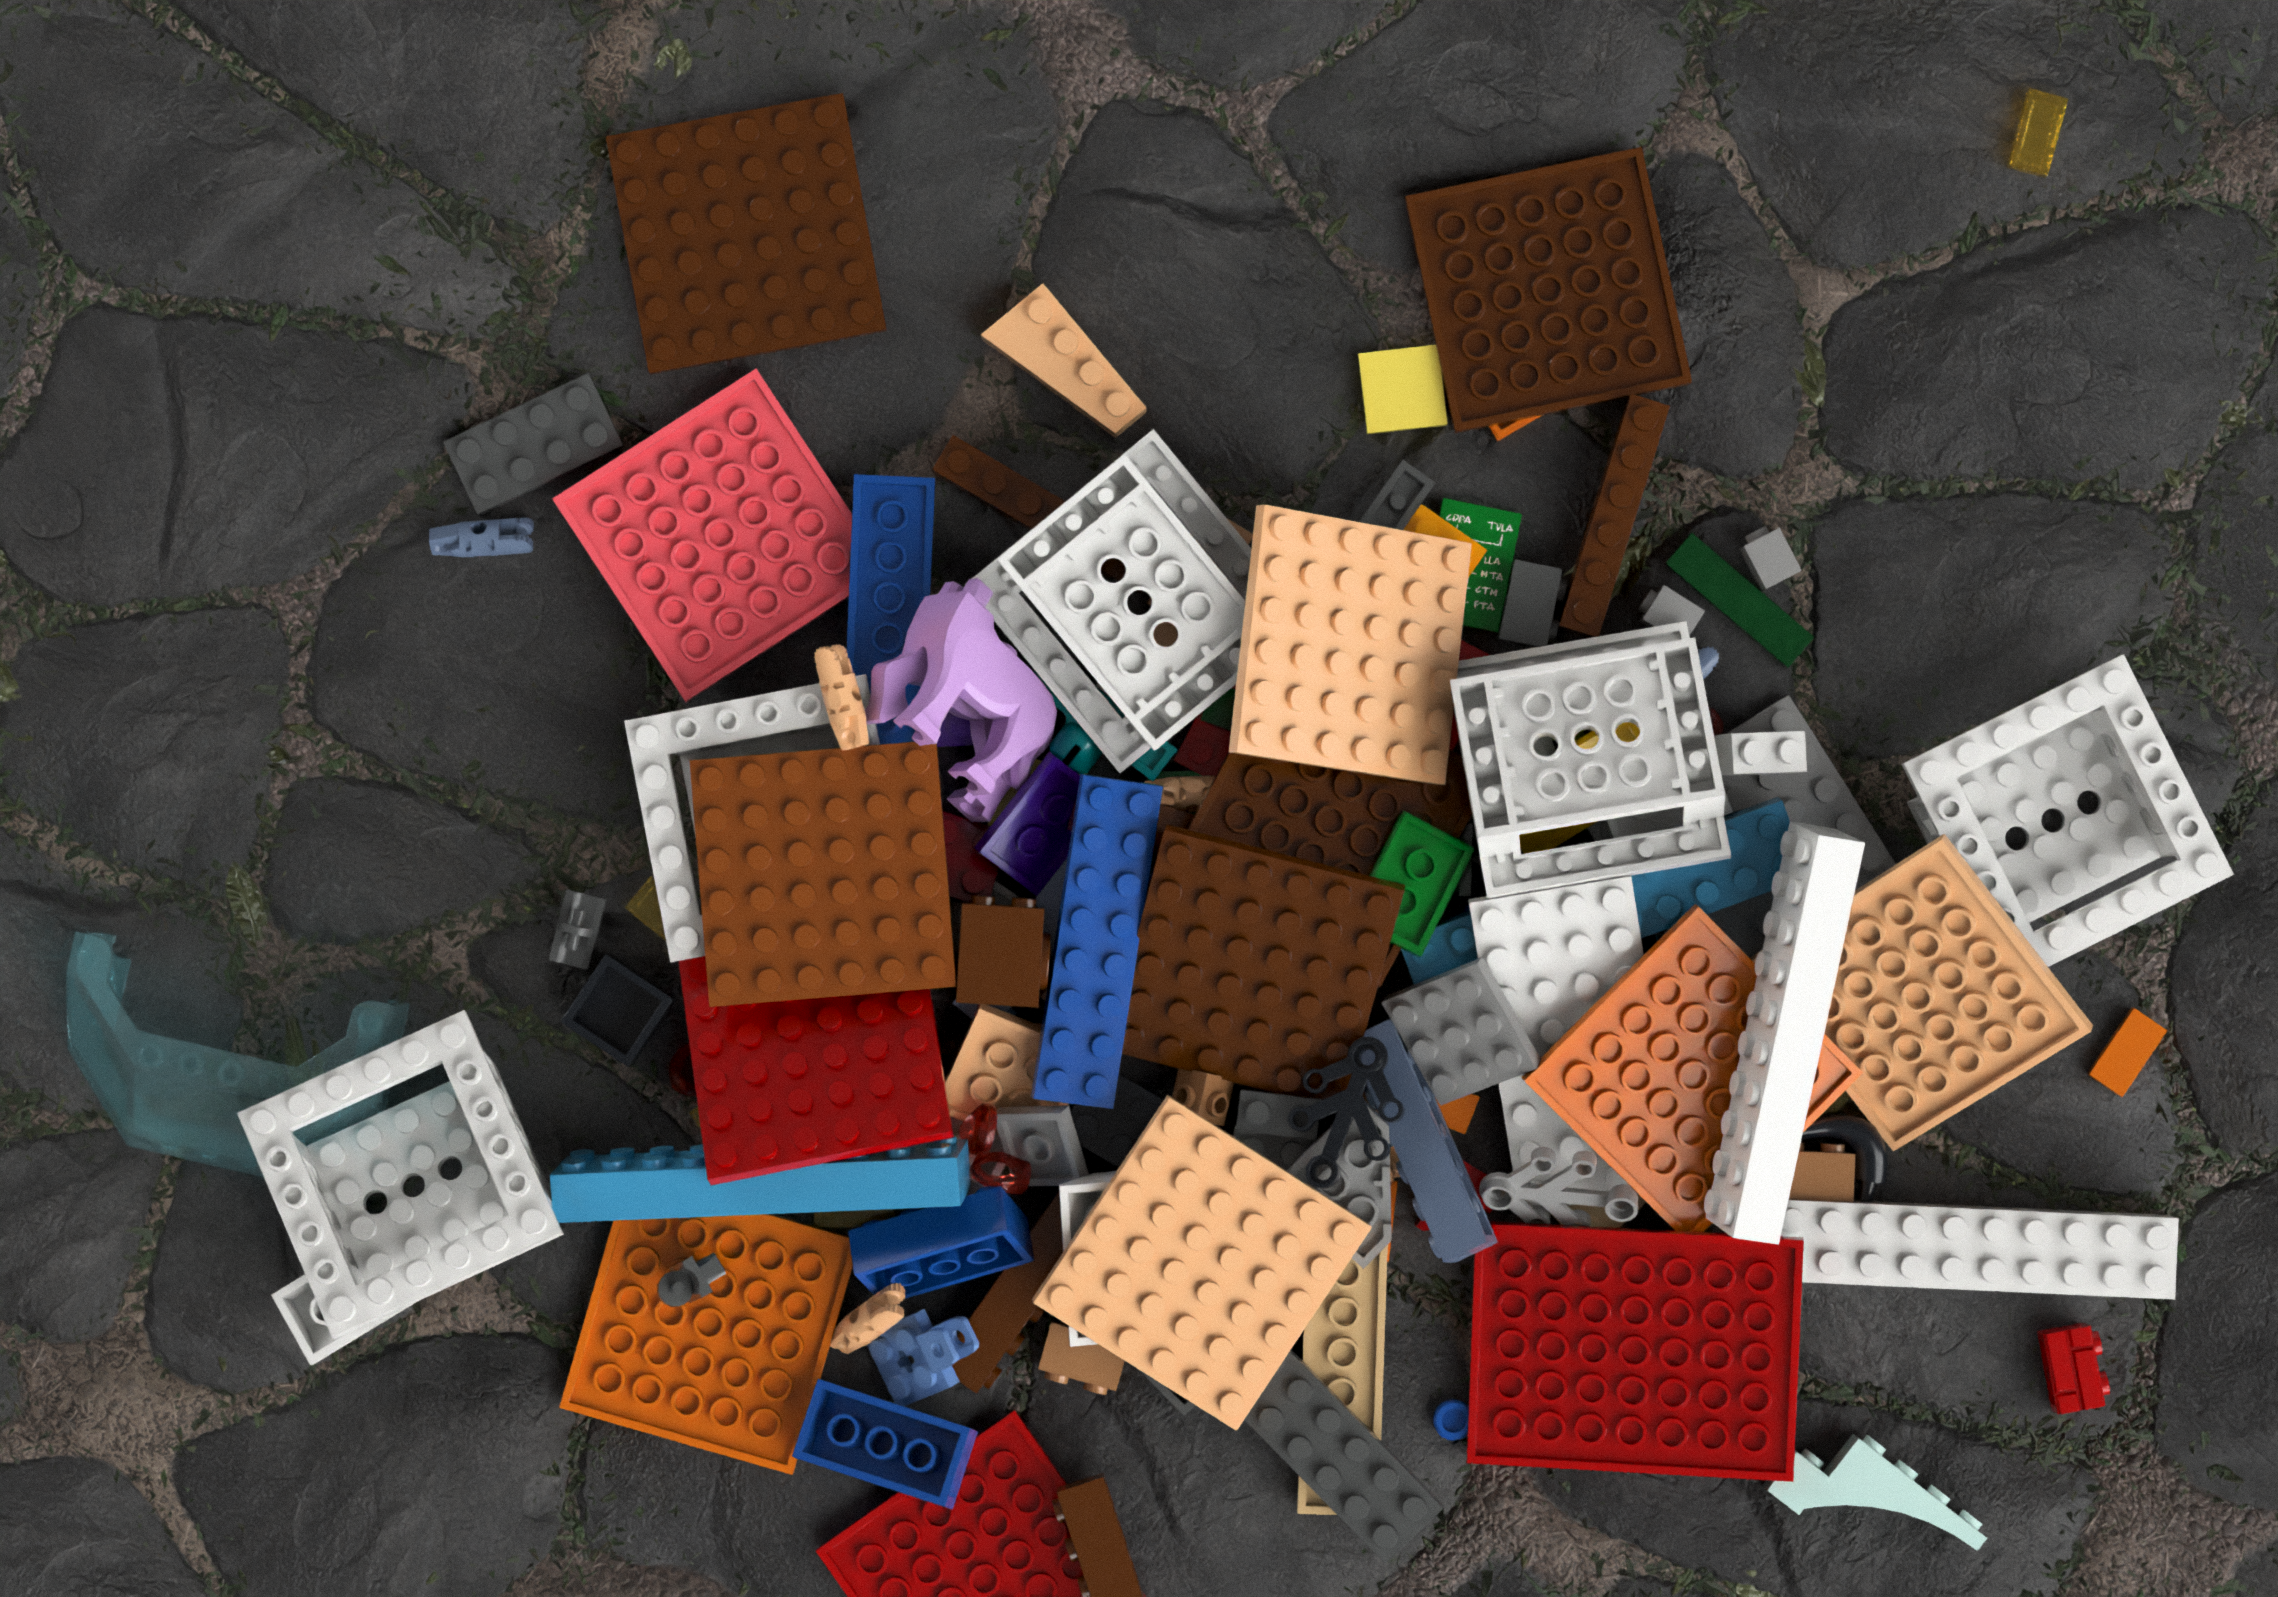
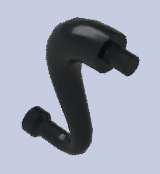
[1801,1112,1887,1202]

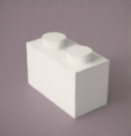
[1714,731,1807,776]

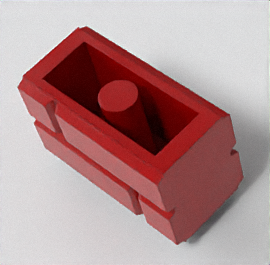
[2037,1323,2110,1414]

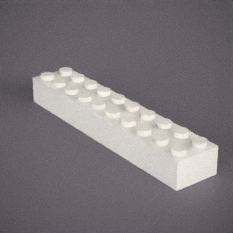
[1704,821,1865,1245]
[1781,1200,2179,1300]

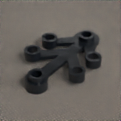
[1288,1037,1405,1189]

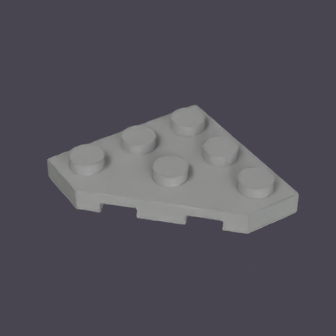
[1287,1100,1392,1269]

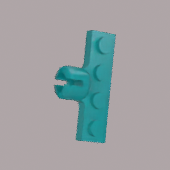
[1033,670,1178,781]

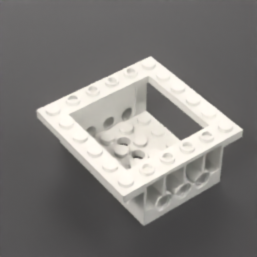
[965,429,1251,773]
[1450,621,1731,899]
[1902,654,2234,967]
[624,674,880,962]
[237,1010,563,1339]

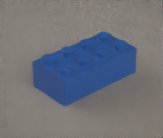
[848,1186,1034,1299]
[792,1379,978,1510]

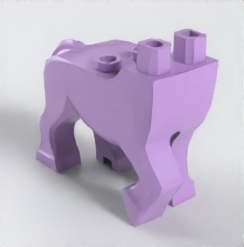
[865,578,1057,822]

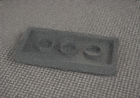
[443,373,625,516]

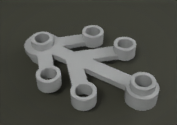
[1479,1147,1639,1226]

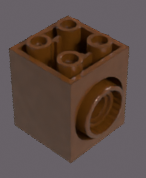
[956,895,1051,1008]

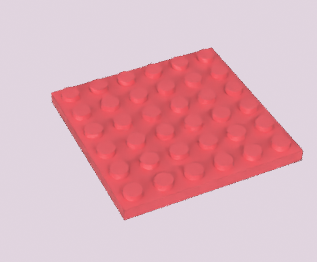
[552,368,852,703]

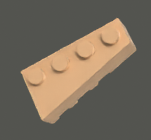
[981,284,1146,438]

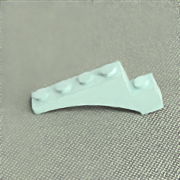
[1762,1434,1987,1551]

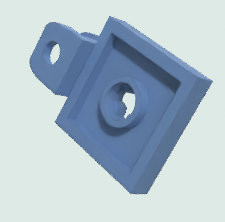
[867,1309,979,1406]

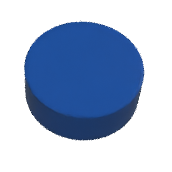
[1433,1399,1469,1441]

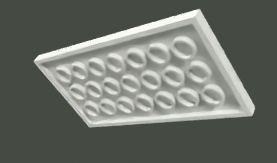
[1468,875,1644,1207]

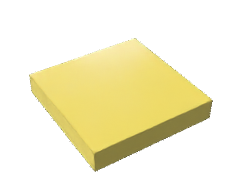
[1358,345,1448,435]

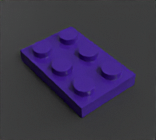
[974,752,1080,896]

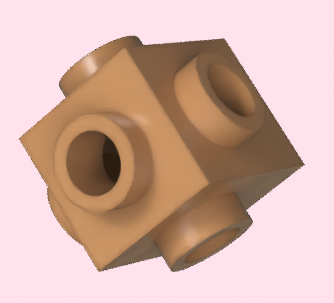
[1172,1069,1234,1126]

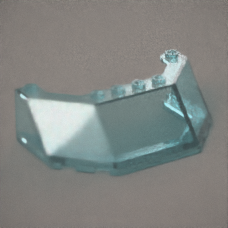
[66,931,410,1177]

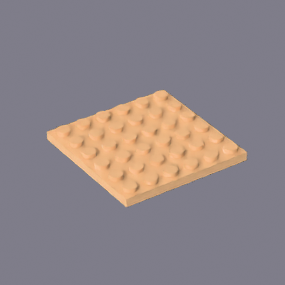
[1229,505,1472,785]
[1750,834,2093,1151]
[1032,1094,1372,1431]

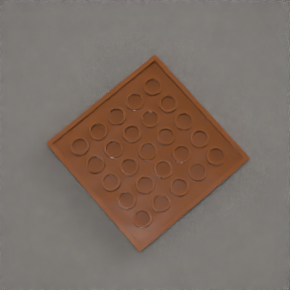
[690,742,957,1007]

